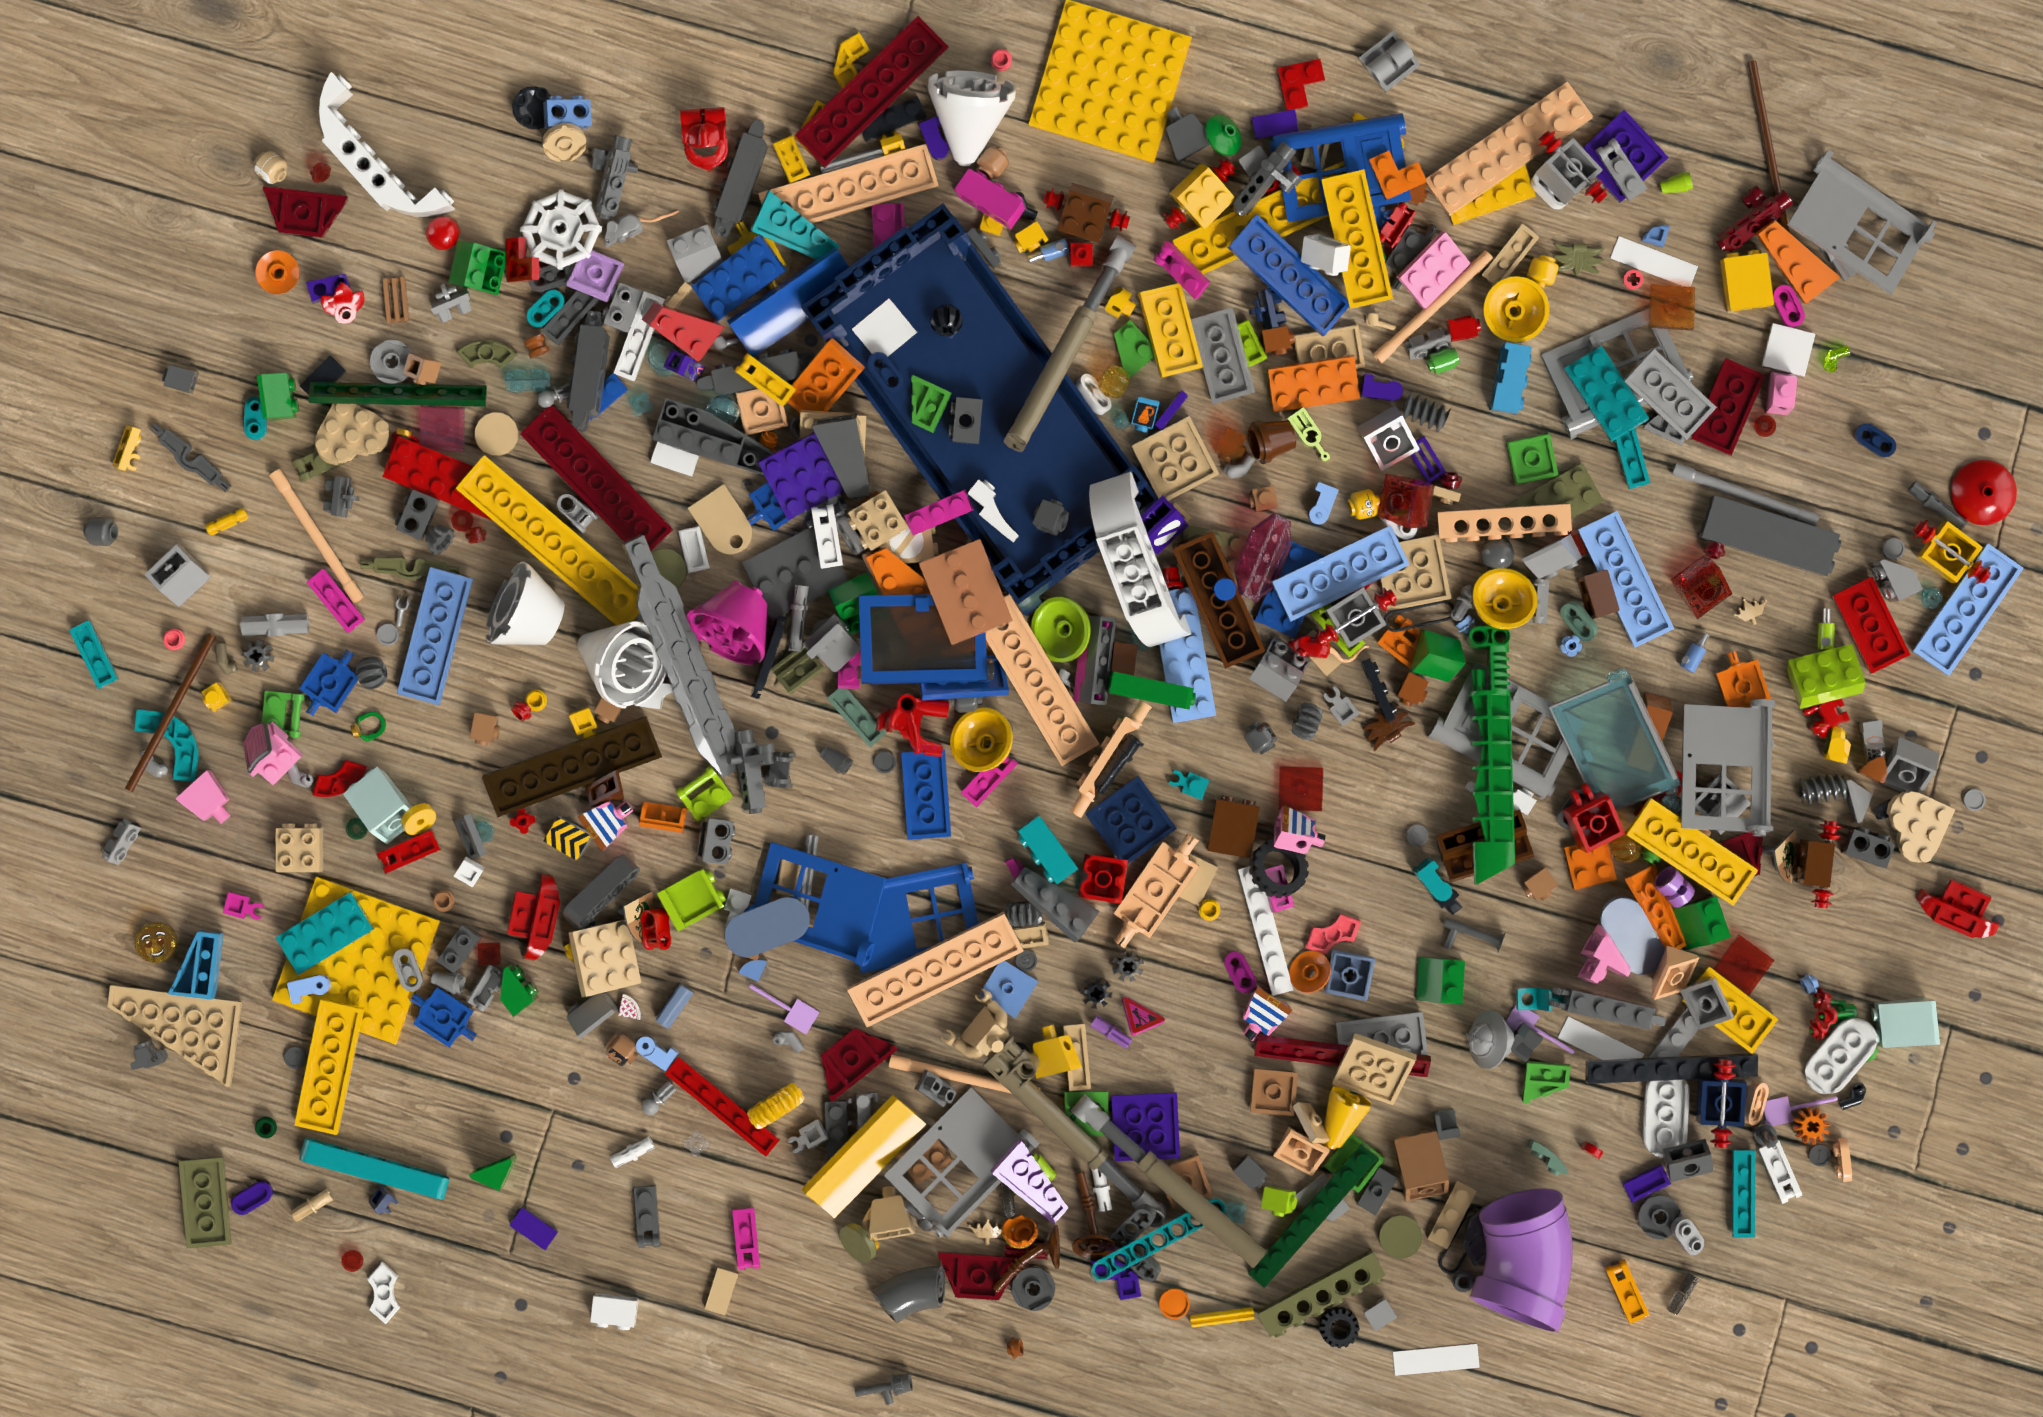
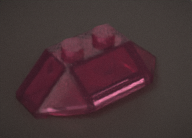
[1234,513,1291,602]

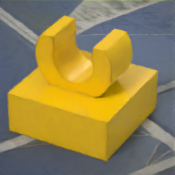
[880,131,906,156]

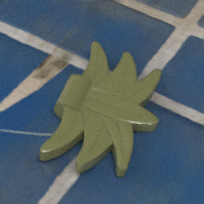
[1554,243,1605,276]

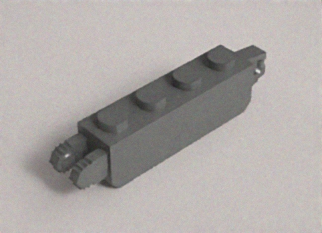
[713,120,768,238]
[567,311,610,433]
[696,349,815,397]
[1548,987,1666,1030]

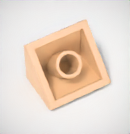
[1652,946,1700,1000]
[1274,1126,1330,1176]

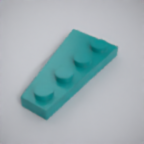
[750,190,840,259]

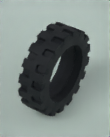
[1249,839,1309,898]

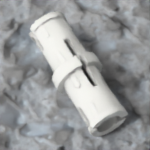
[610,1136,655,1169]
[1091,1168,1112,1212]

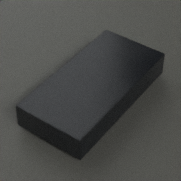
[300,355,347,395]

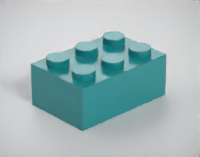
[1017,814,1078,884]

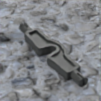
[149,422,231,493]

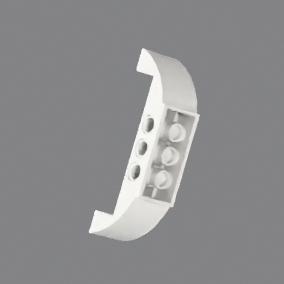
[319,72,455,217]
[1089,472,1192,647]

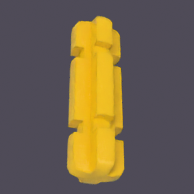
[206,508,248,536]

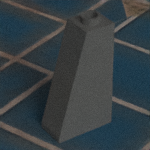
[813,413,871,500]

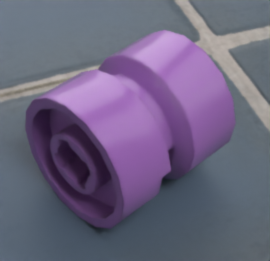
[1653,866,1695,908]

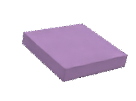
[566,250,624,302]

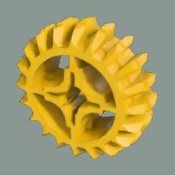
[747,1083,804,1129]

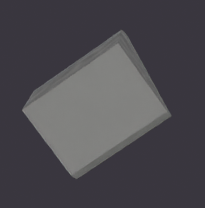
[1680,976,1734,1030]

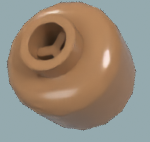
[976,147,1009,180]

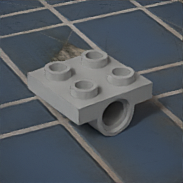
[1358,30,1420,93]

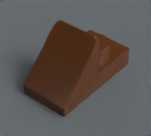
[586,770,624,807]

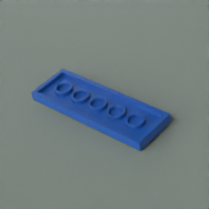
[1227,214,1349,337]

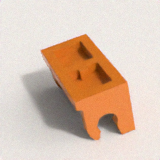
[639,802,687,833]

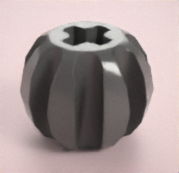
[242,639,274,672]
[356,656,387,689]
[1112,950,1144,982]

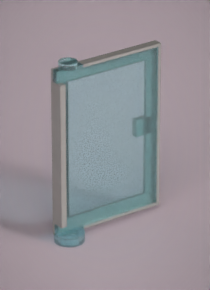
[1549,667,1681,811]

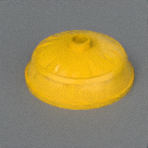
[1483,276,1549,343]
[1472,568,1538,629]
[950,708,1013,772]

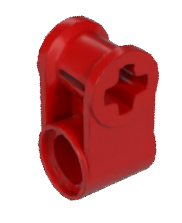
[640,907,671,950]

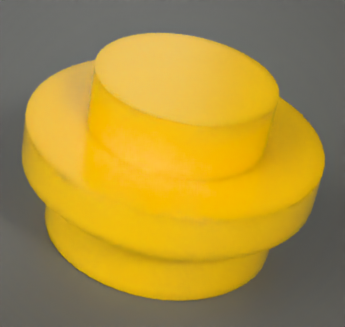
[525,690,547,711]
[1198,899,1220,921]

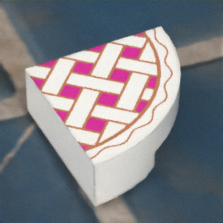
[618,994,641,1020]

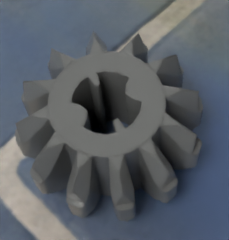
[1292,702,1323,741]
[1006,901,1043,927]

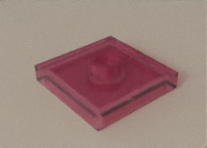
[420,405,465,452]

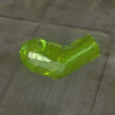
[1823,345,1850,373]

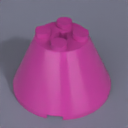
[686,581,768,665]

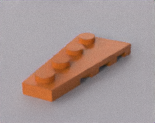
[1625,864,1687,949]

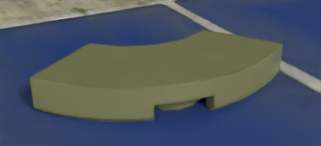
[456,340,518,369]

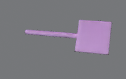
[749,984,820,1034]
[1506,1005,1574,1054]
[1764,1096,1838,1126]

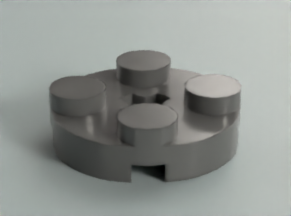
[1637,1195,1682,1239]
[1012,1266,1055,1311]

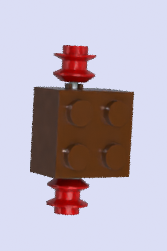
[1043,183,1130,243]
[1793,820,1842,909]

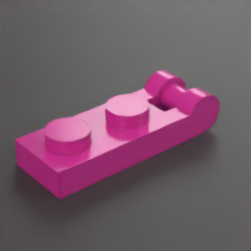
[1153,241,1210,299]
[961,756,1018,808]
[732,1207,761,1270]

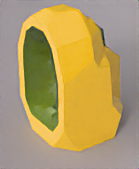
[1823,726,1851,764]

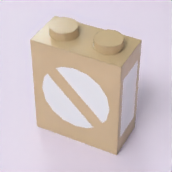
[880,520,939,564]

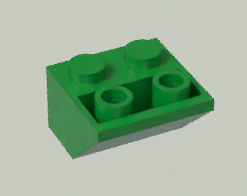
[448,240,506,295]
[828,572,889,634]
[500,963,539,1017]

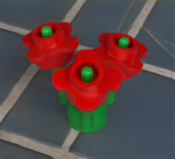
[1809,988,1857,1041]

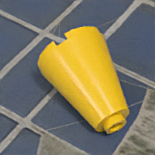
[1323,1086,1372,1149]

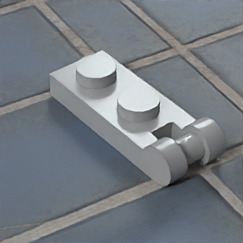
[1595,138,1648,202]

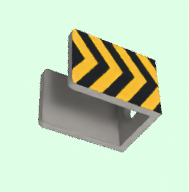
[543,816,592,860]

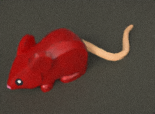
[1287,635,1369,663]

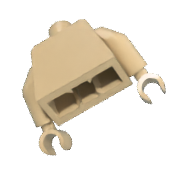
[941,989,1009,1058]

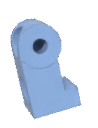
[1308,482,1339,525]
[287,975,331,1004]
[636,1036,679,1071]

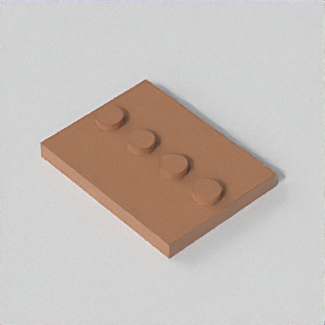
[919,539,1013,646]

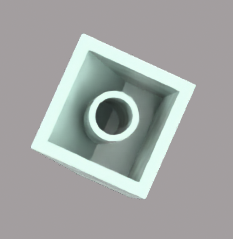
[343,767,413,844]
[1871,997,1940,1048]

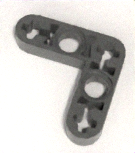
[1107,1204,1161,1282]

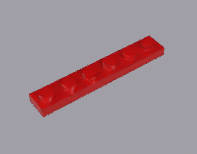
[665,1057,780,1157]

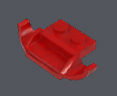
[506,873,561,961]
[1916,878,2001,938]

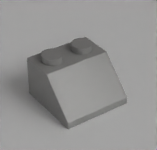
[667,224,723,283]
[1357,405,1420,471]
[1522,534,1582,580]
[1881,737,1940,793]
[566,992,619,1039]

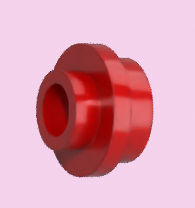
[511,701,532,721]

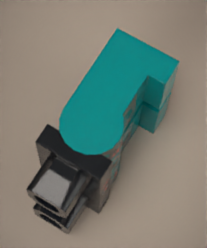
[1412,857,1462,915]

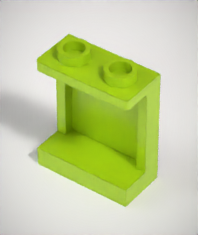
[657,867,726,932]

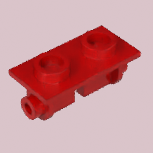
[1378,202,1416,248]

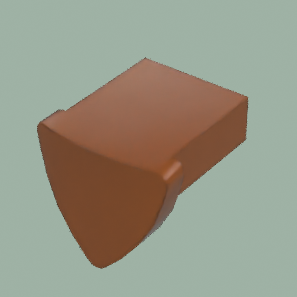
[1857,756,1887,783]

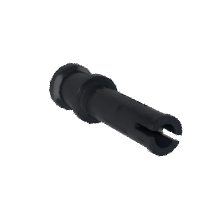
[1094,733,1144,795]

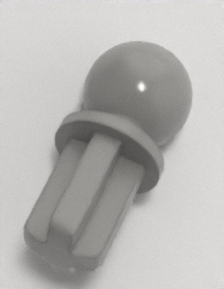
[537,383,572,408]
[1450,585,1474,621]
[642,1081,676,1115]

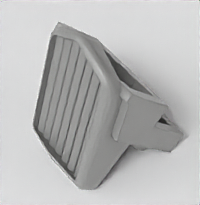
[803,612,860,672]

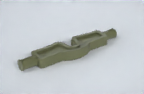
[360,558,460,580]

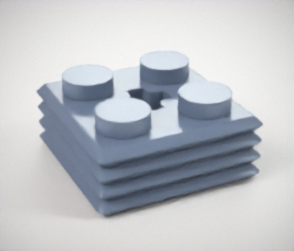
[1324,949,1375,1001]

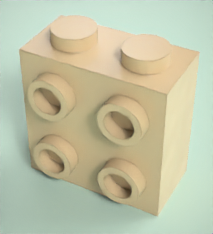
[847,490,909,551]
[276,823,323,872]

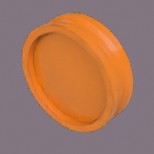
[1159,1288,1190,1319]

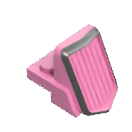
[243,721,303,785]

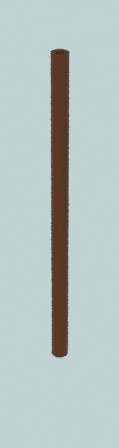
[1748,60,1790,232]
[125,633,216,792]

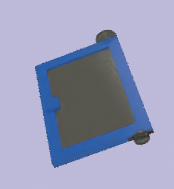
[856,594,994,684]

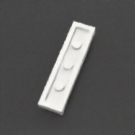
[614,291,666,381]

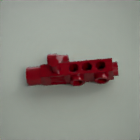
[1716,185,1793,253]

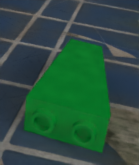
[1106,671,1196,710]

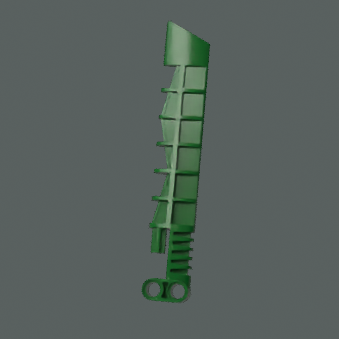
[1466,626,1515,885]

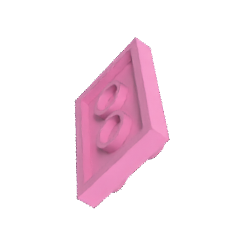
[1397,231,1471,309]

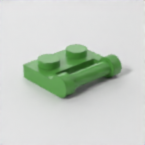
[262,691,305,738]

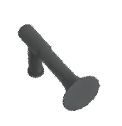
[1443,918,1506,953]

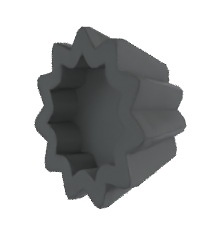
[425,525,455,555]

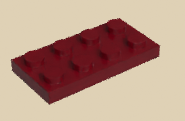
[1690,358,1766,456]

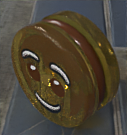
[134,922,178,963]

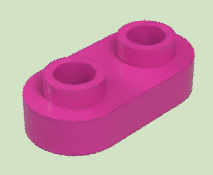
[1773,285,1805,327]

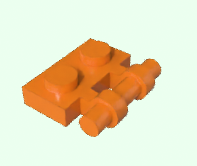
[1377,614,1421,670]

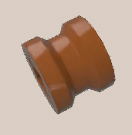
[523,334,550,359]

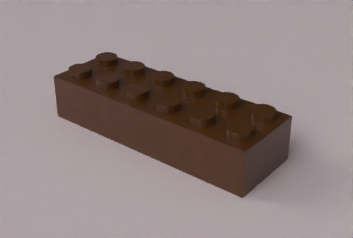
[1172,528,1265,669]

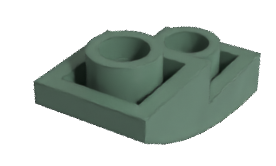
[1528,1139,1568,1176]

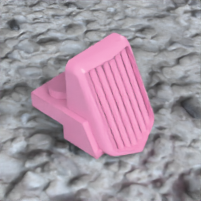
[1577,924,1630,984]

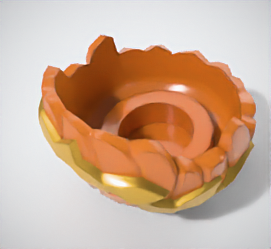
[1001,1214,1038,1249]

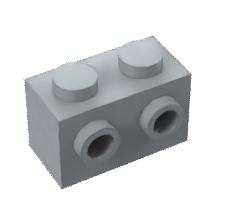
[602,283,644,334]

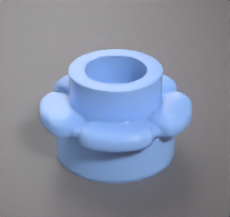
[1455,614,1475,634]
[1560,635,1582,657]
[1800,974,1819,995]

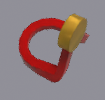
[389,428,419,454]

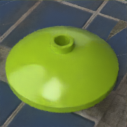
[1031,597,1091,662]

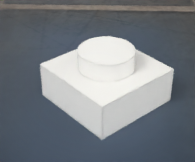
[454,857,485,887]

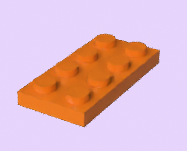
[788,338,865,413]
[1267,355,1360,412]

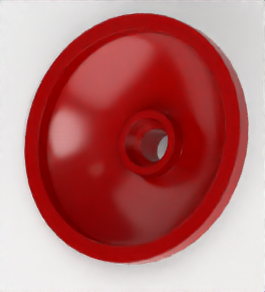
[1951,460,2017,525]

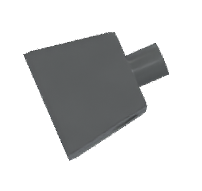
[1165,107,1210,163]

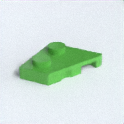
[1114,320,1154,381]
[911,375,952,433]
[1522,1061,1571,1104]

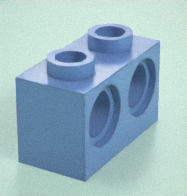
[543,96,592,129]

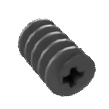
[1402,391,1451,433]
[1798,773,1847,805]

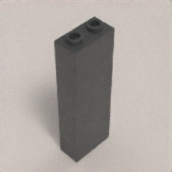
[1698,495,1841,577]

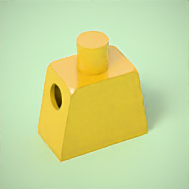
[1033,1025,1082,1079]

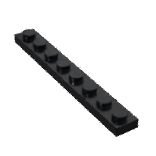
[1585,1053,1758,1084]

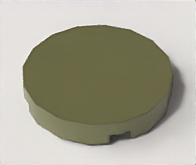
[652,548,687,588]
[1379,1214,1423,1259]
[839,1223,876,1263]

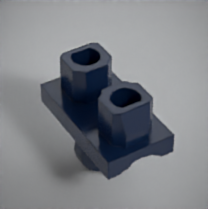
[1249,288,1286,330]

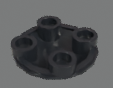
[512,86,555,130]

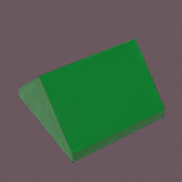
[1410,629,1465,682]
[469,1154,517,1191]

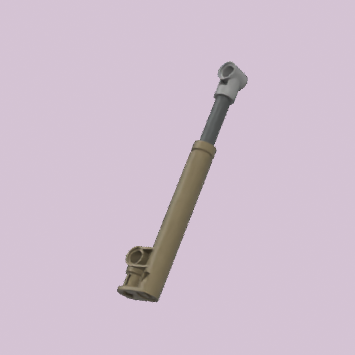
[1004,235,1136,452]
[983,1036,1167,1228]
[1070,1094,1268,1268]

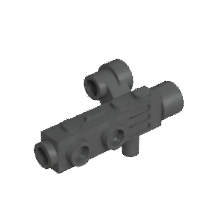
[590,135,638,220]
[1233,141,1303,217]
[727,730,775,814]

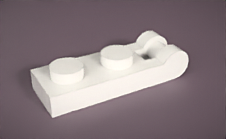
[811,504,843,569]
[1758,1139,1802,1204]

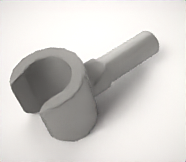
[713,336,741,351]
[396,594,410,626]
[1057,668,1075,693]

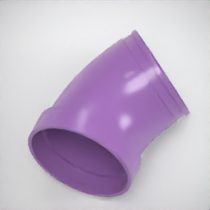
[1470,1188,1573,1333]

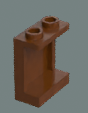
[1207,795,1260,859]

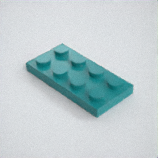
[1564,346,1649,442]
[275,892,374,975]

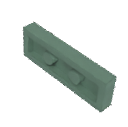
[827,689,886,748]

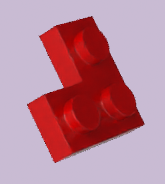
[1277,59,1325,111]
[506,237,540,283]

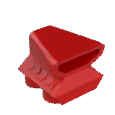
[1078,854,1128,904]

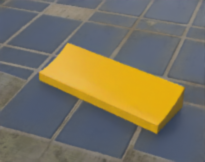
[801,1095,926,1218]

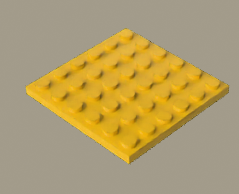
[1028,0,1192,164]
[272,876,441,1045]

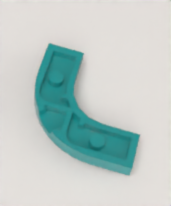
[134,709,199,782]

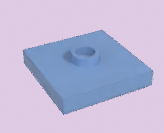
[979,961,1038,1019]

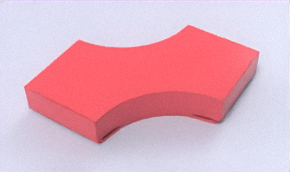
[1305,914,1361,955]

